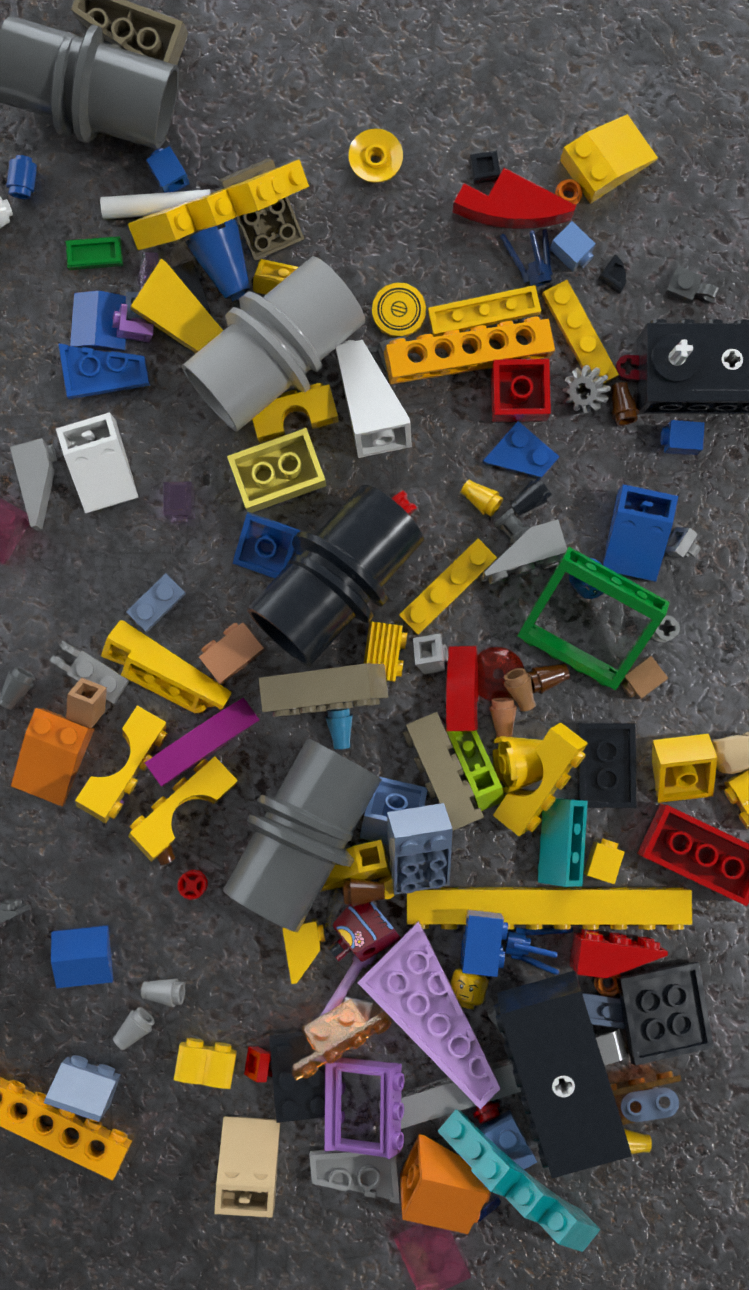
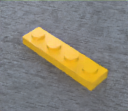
[542,280,619,385]
[428,285,541,337]
[399,538,497,635]

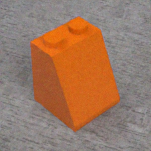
[400,1134,491,1234]

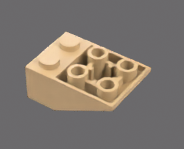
[214,1116,280,1218]

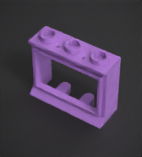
[324,1057,404,1159]

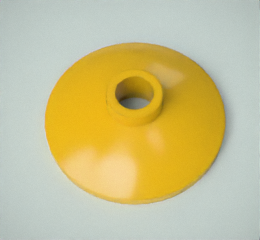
[349,129,403,183]

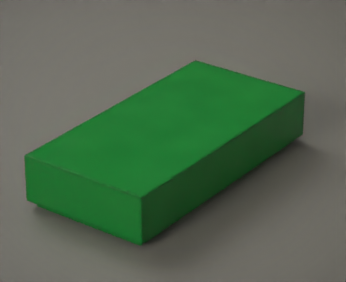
[66,236,123,270]

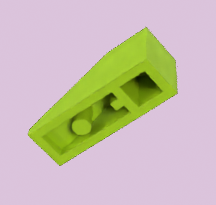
[445,728,505,811]

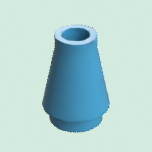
[325,708,353,749]

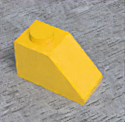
[282,918,326,984]

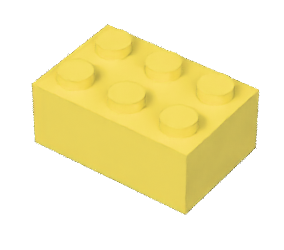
[227,428,326,513]

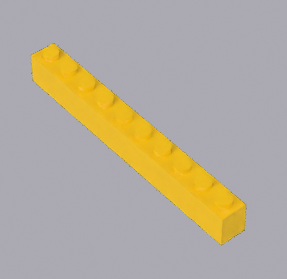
[407,887,692,930]

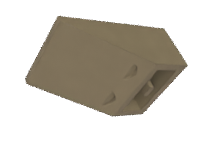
[219,158,304,261]

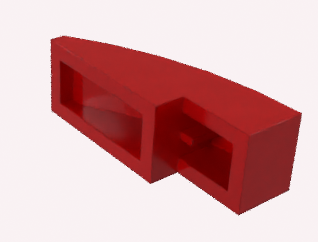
[446,646,479,731]

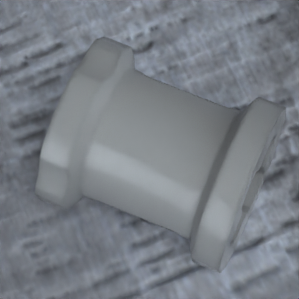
[652,616,680,642]

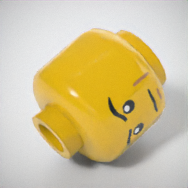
[450,969,489,1009]

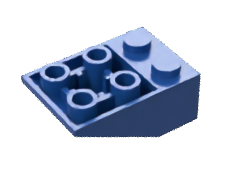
[602,484,678,582]

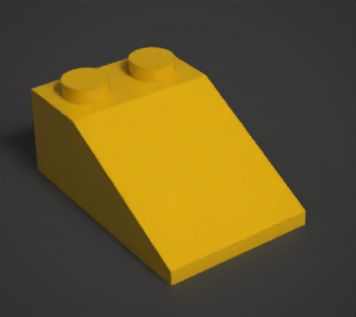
[560,114,658,204]

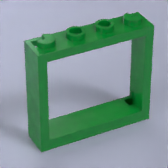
[517,547,670,691]

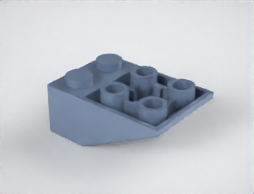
[387,803,453,895]

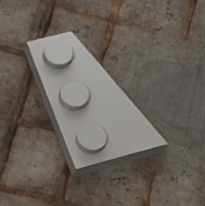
[309,1150,400,1204]

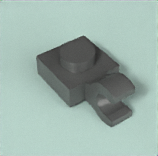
[666,265,719,304]

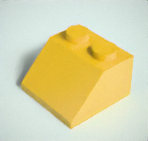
[652,734,717,803]

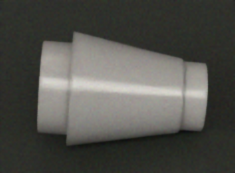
[141,978,185,1007]
[113,1007,155,1050]

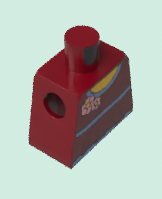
[328,902,401,962]

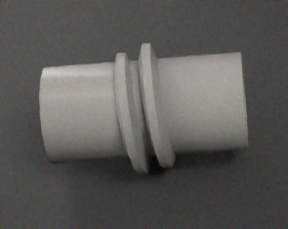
[182,256,365,431]

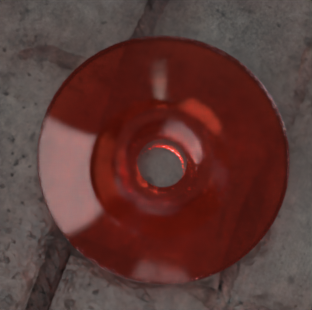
[477,647,524,702]

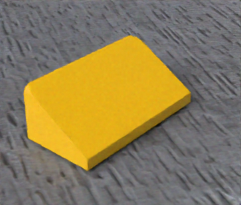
[253,259,298,294]

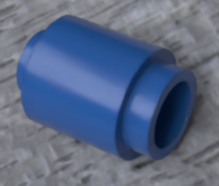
[6,155,37,199]

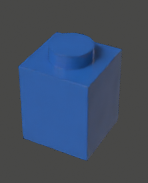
[146,146,190,193]
[660,420,705,455]

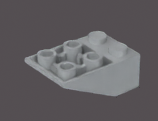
[481,519,567,585]

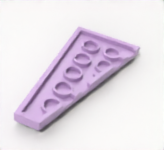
[358,921,501,1109]

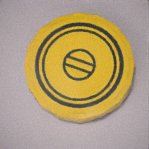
[372,283,426,338]

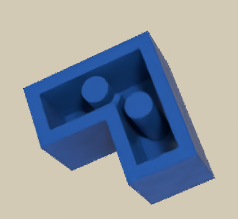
[460,910,508,977]

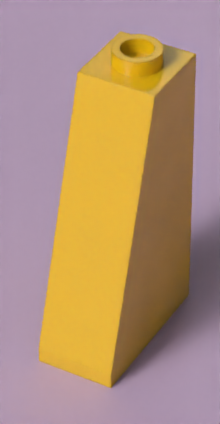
[130,259,223,353]

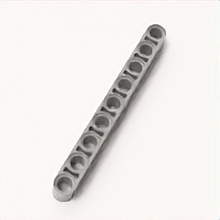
[378,1027,628,1129]

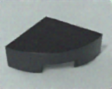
[598,254,626,294]

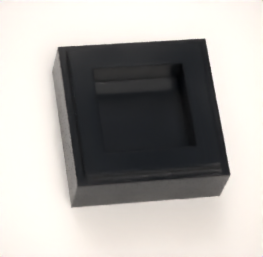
[469,150,500,184]

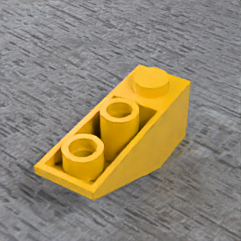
[320,840,391,892]

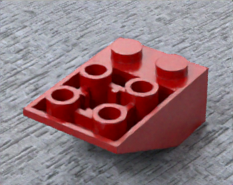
[569,929,668,978]

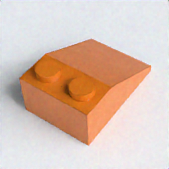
[11,708,95,807]

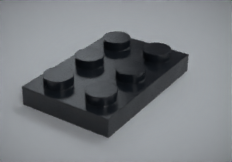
[578,723,637,808]
[269,1029,329,1123]

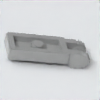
[49,641,130,704]

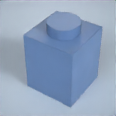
[550,221,596,272]

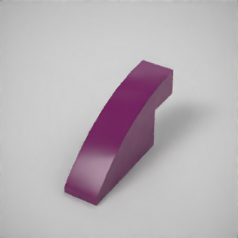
[145,697,260,786]

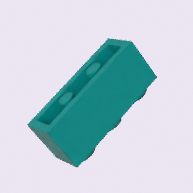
[538,798,588,887]

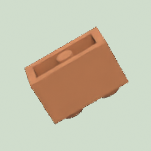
[199,622,266,685]

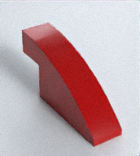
[452,168,577,229]

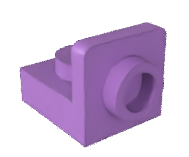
[112,304,154,342]

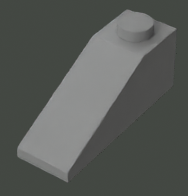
[10,438,57,531]

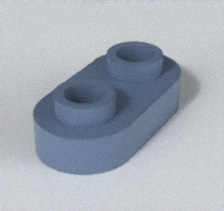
[621,1088,679,1122]

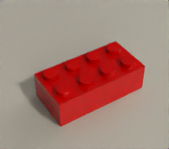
[637,803,749,906]

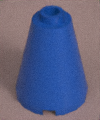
[185,219,250,302]

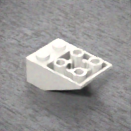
[56,412,139,514]

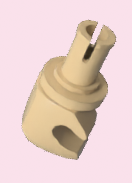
[711,732,749,774]

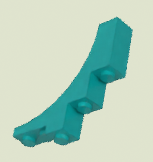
[438,1109,601,1252]

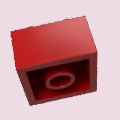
[491,359,551,422]

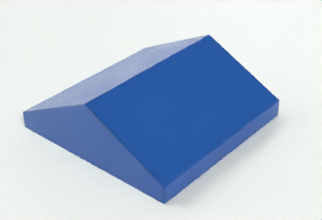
[70,291,126,351]
[232,512,300,578]
[51,925,114,988]

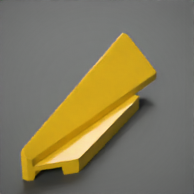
[101,620,231,713]

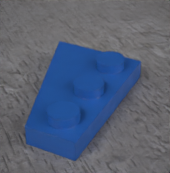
[58,343,150,399]

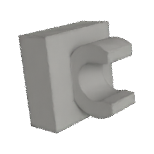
[665,527,701,558]

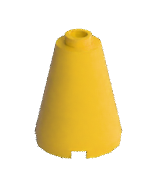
[492,736,543,793]

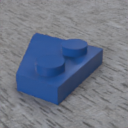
[483,421,560,479]

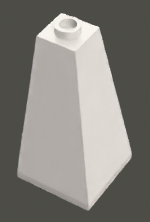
[336,340,412,458]

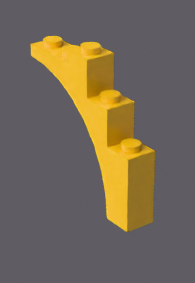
[128,159,309,250]

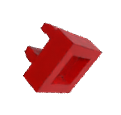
[244,1046,273,1082]

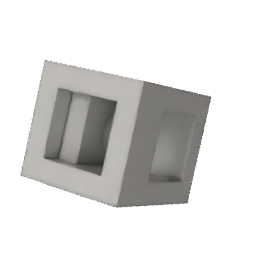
[413,634,449,674]

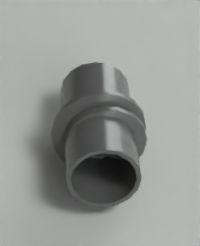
[0,15,179,149]
[223,738,382,932]

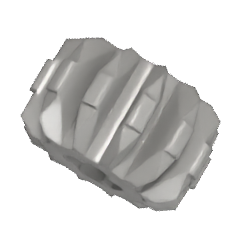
[562,365,611,413]

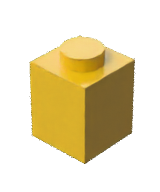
[584,838,625,884]

